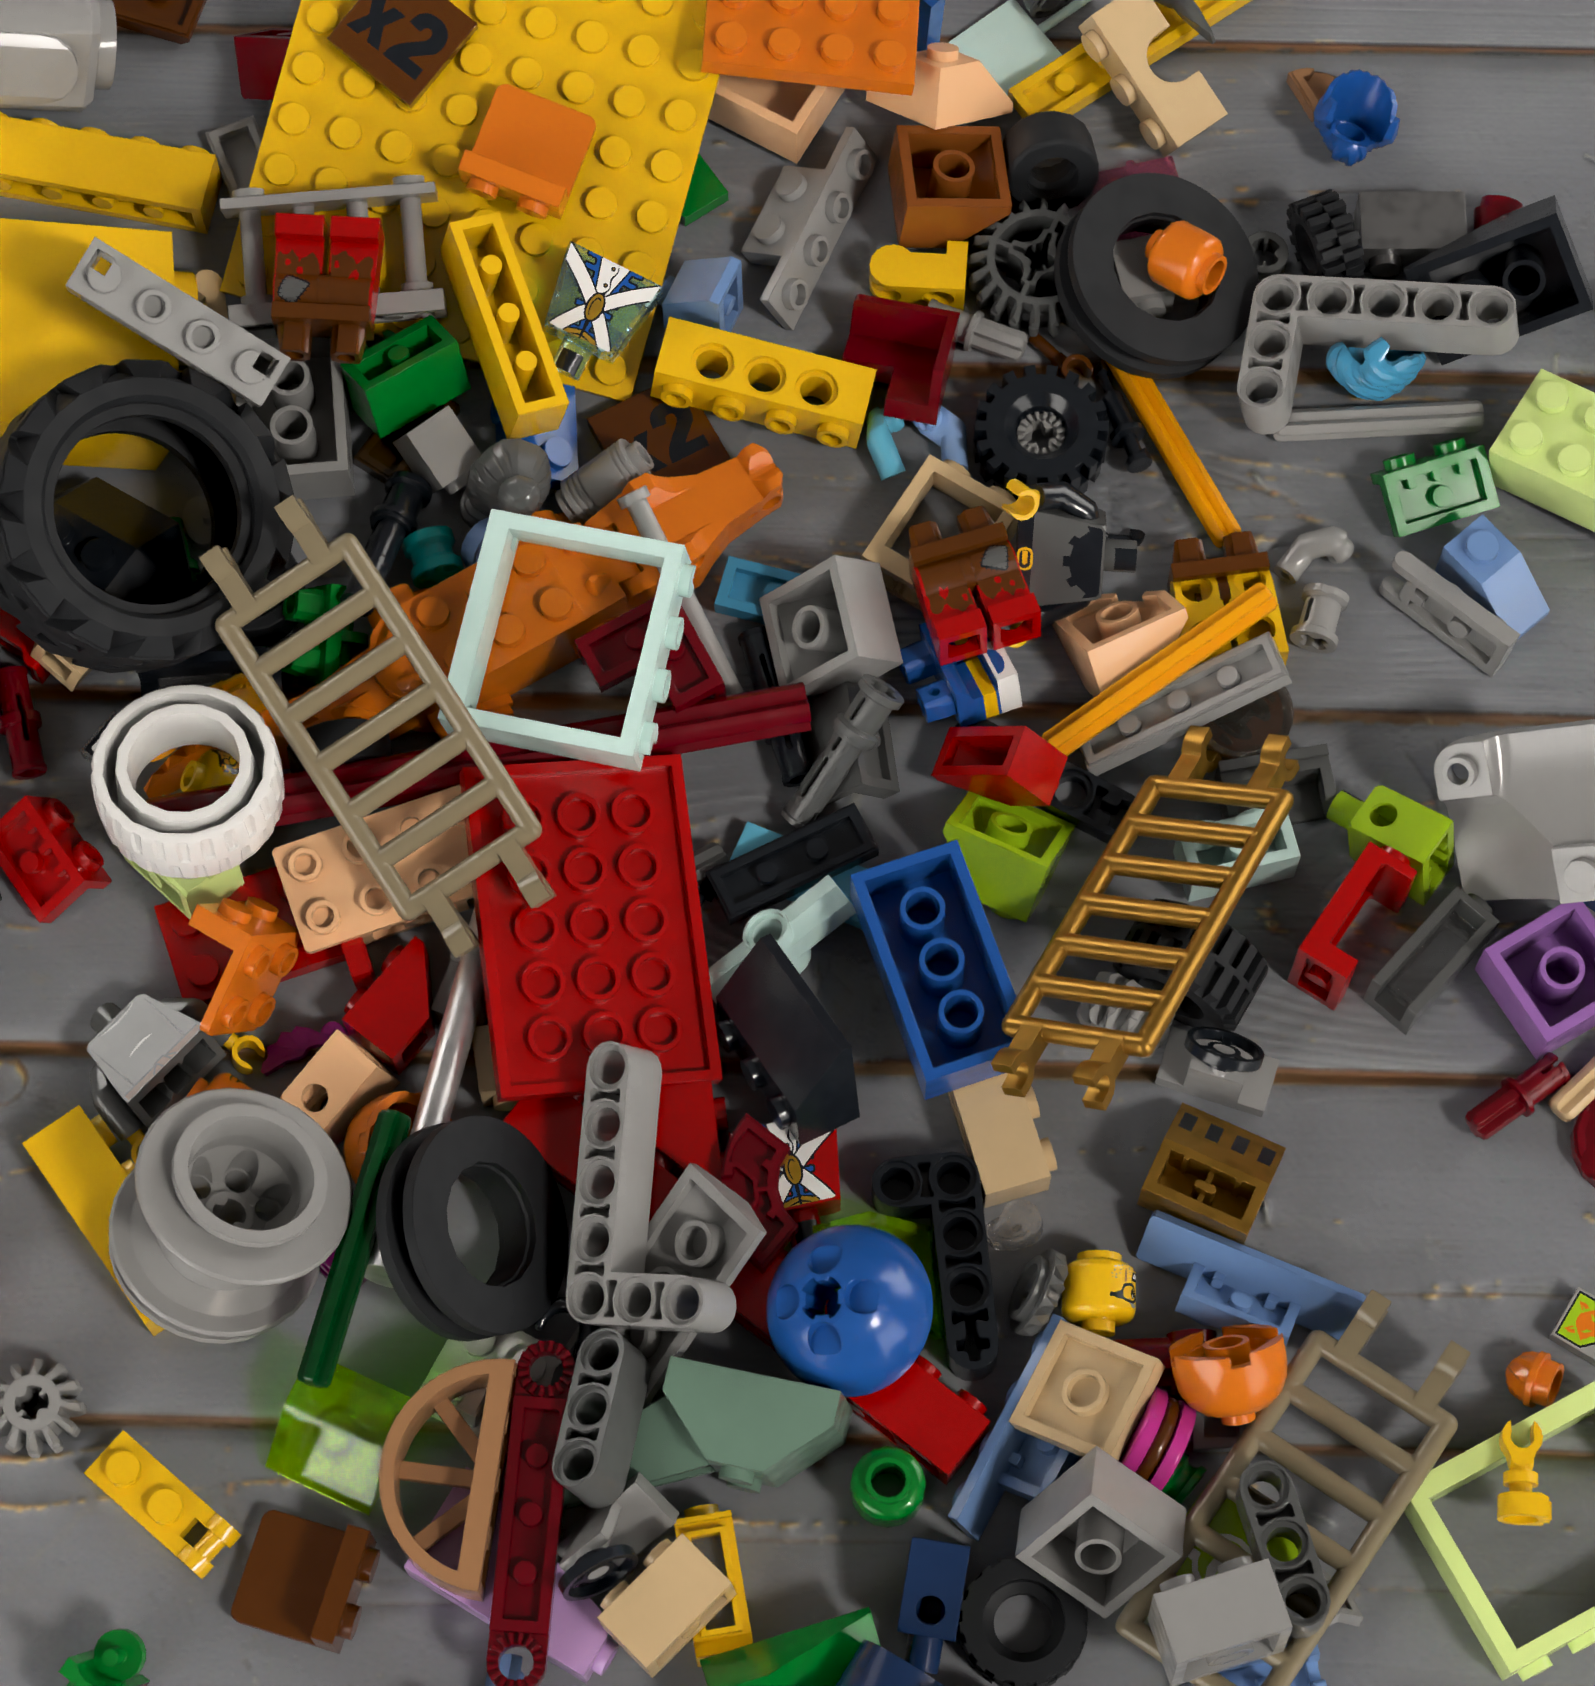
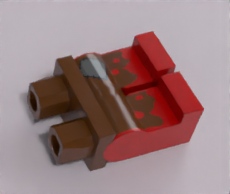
[271,213,385,364]
[909,505,1041,666]

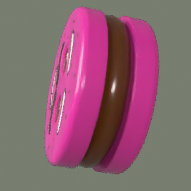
[1119,1387,1196,1491]

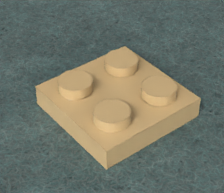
[1009,1320,1166,1461]

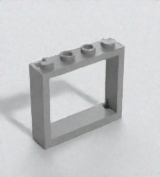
[65,237,291,407]

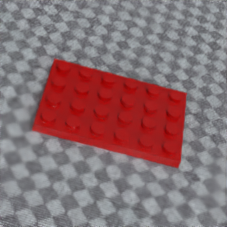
[459,754,723,1102]

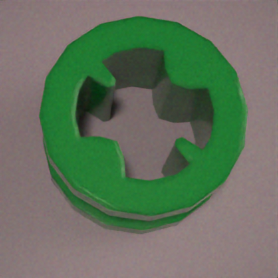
[1162,1452,1207,1505]

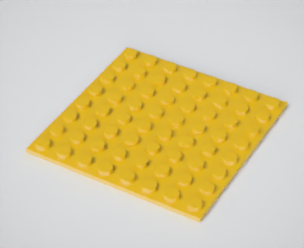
[220,0,720,402]

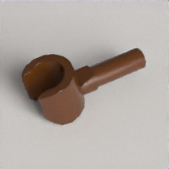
[1028,333,1093,386]

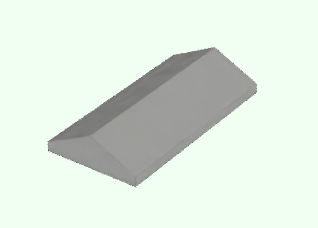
[565,1163,767,1409]

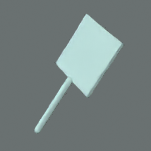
[948,0,1091,96]

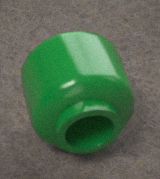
[850,1446,926,1528]

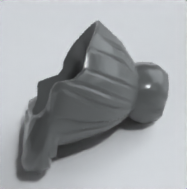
[459,438,551,528]

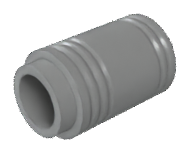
[555,438,654,526]

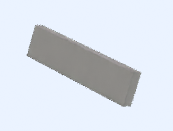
[1079,631,1292,776]

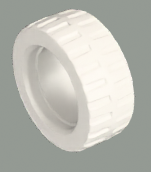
[91,685,285,879]

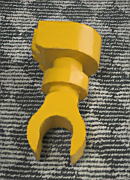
[1497,1420,1552,1526]

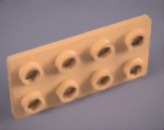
[272,784,473,954]

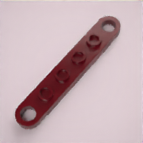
[486,1340,575,1686]

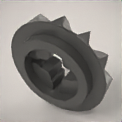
[1008,1248,1068,1337]

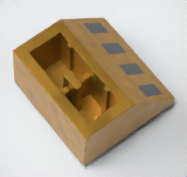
[1137,1102,1286,1245]

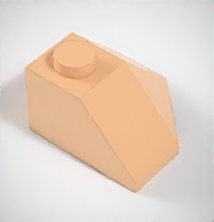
[866,42,1013,130]
[1052,590,1188,697]

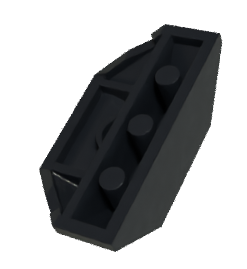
[54,477,193,605]

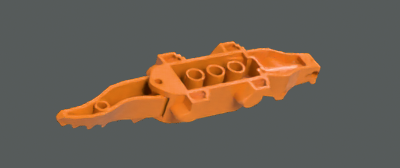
[143,443,783,798]

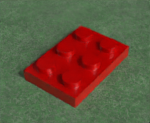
[154,866,346,1005]

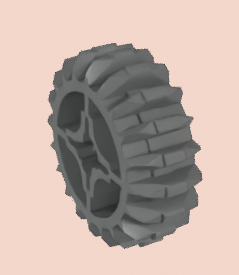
[967,198,1074,338]

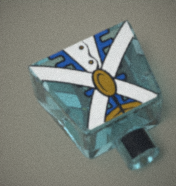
[545,241,662,380]

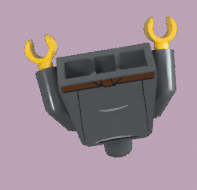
[87,994,265,1164]

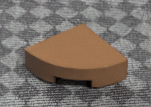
[1286,68,1337,122]

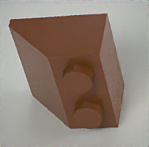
[888,125,1012,248]

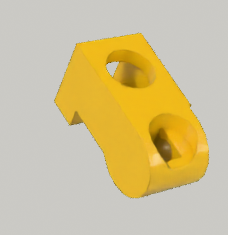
[869,241,968,310]

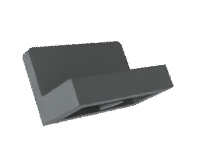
[805,681,900,805]

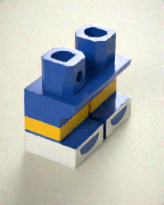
[899,602,1022,727]

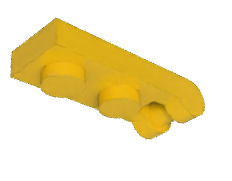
[84,1430,242,1579]

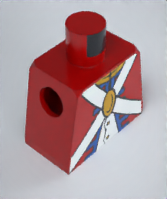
[729,1123,841,1249]

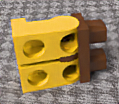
[1167,531,1289,667]

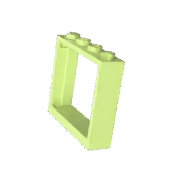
[1404,1381,1595,1682]

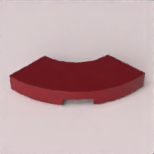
[721,1113,799,1274]

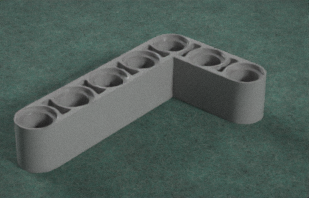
[1237,274,1519,435]
[566,1041,737,1334]

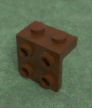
[231,1510,380,1654]

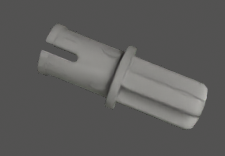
[928,299,1028,362]

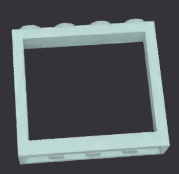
[438,509,696,772]

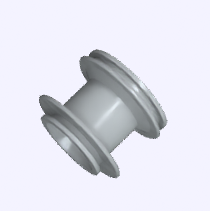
[109,1088,352,1344]

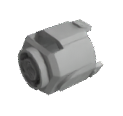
[0,0,117,112]

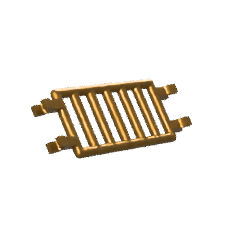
[991,726,1300,1111]

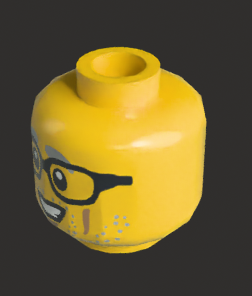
[1061,1250,1136,1338]

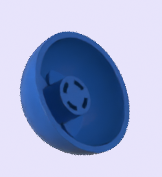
[766,1225,933,1397]

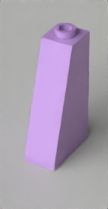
[404,1466,619,1684]

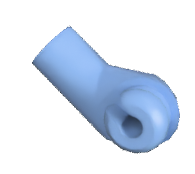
[913,405,968,470]

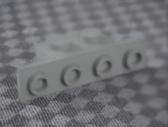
[741,127,879,331]

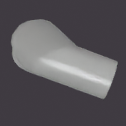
[1274,526,1354,584]

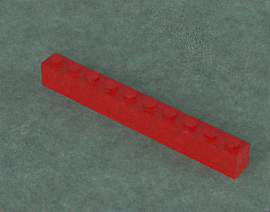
[503,1095,991,1486]

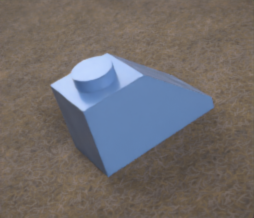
[658,256,743,332]
[1435,514,1550,639]

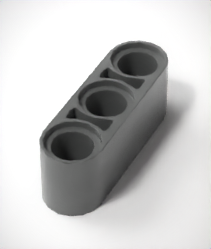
[552,1328,651,1509]
[1235,1460,1331,1639]

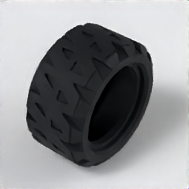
[0,359,294,673]

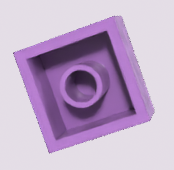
[1475,902,1595,1061]

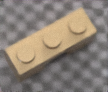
[1078,0,1228,158]

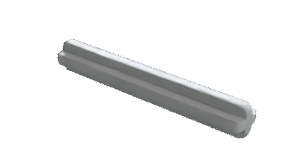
[1273,400,1484,442]

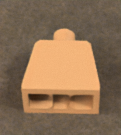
[280,1029,400,1145]

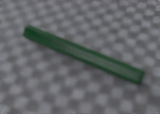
[297,1109,411,1389]

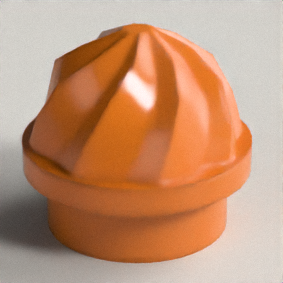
[1505,1351,1564,1408]

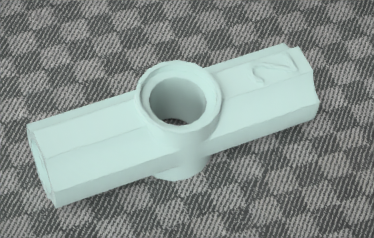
[709,875,856,1004]

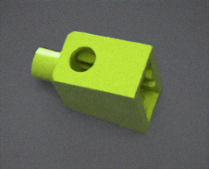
[1326,785,1454,906]

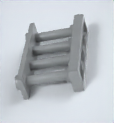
[219,175,448,331]

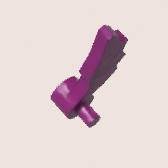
[260,1022,349,1077]

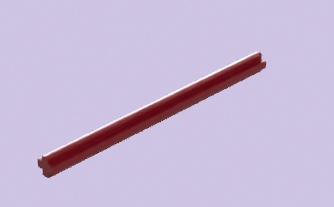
[145,682,812,827]

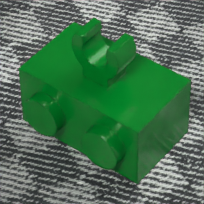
[340,315,471,439]

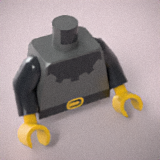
[1001,479,1137,648]

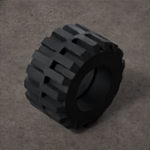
[1112,898,1268,1031]

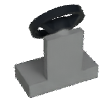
[1155,1026,1280,1117]
[558,1472,679,1601]

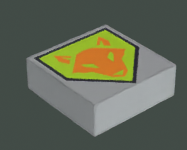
[1548,1287,1595,1366]

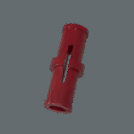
[0,666,47,780]

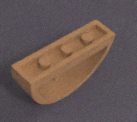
[379,1358,517,1602]

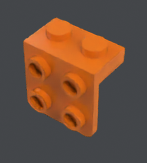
[458,84,596,220]
[188,897,300,1036]

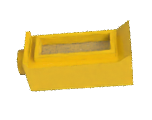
[674,1504,753,1667]

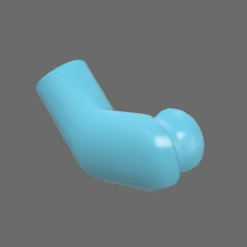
[866,406,906,481]

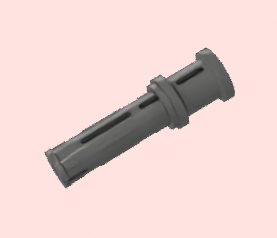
[781,674,904,829]

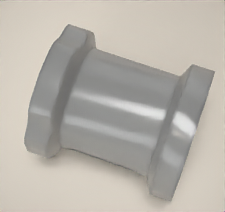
[1289,583,1349,653]

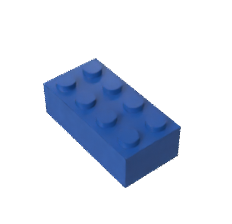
[850,840,1016,1100]

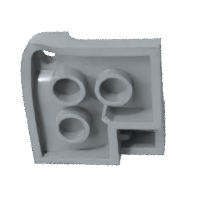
[1434,719,1595,904]

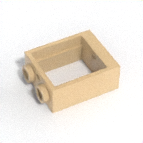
[861,454,1018,611]

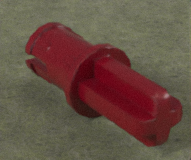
[1465,1052,1571,1140]

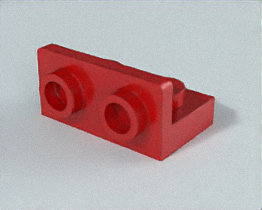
[0,795,112,923]

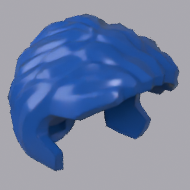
[1313,69,1400,166]

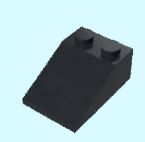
[1404,195,1593,365]

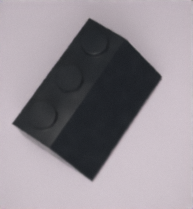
[716,933,860,1146]

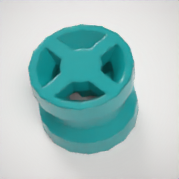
[402,525,464,589]

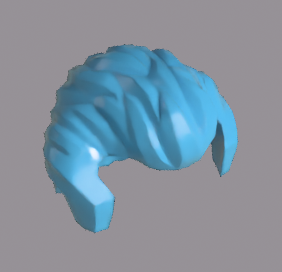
[1326,337,1427,401]

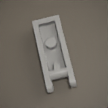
[1379,551,1521,677]

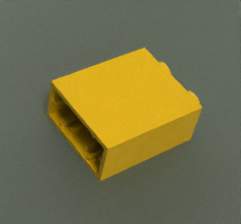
[0,218,198,471]

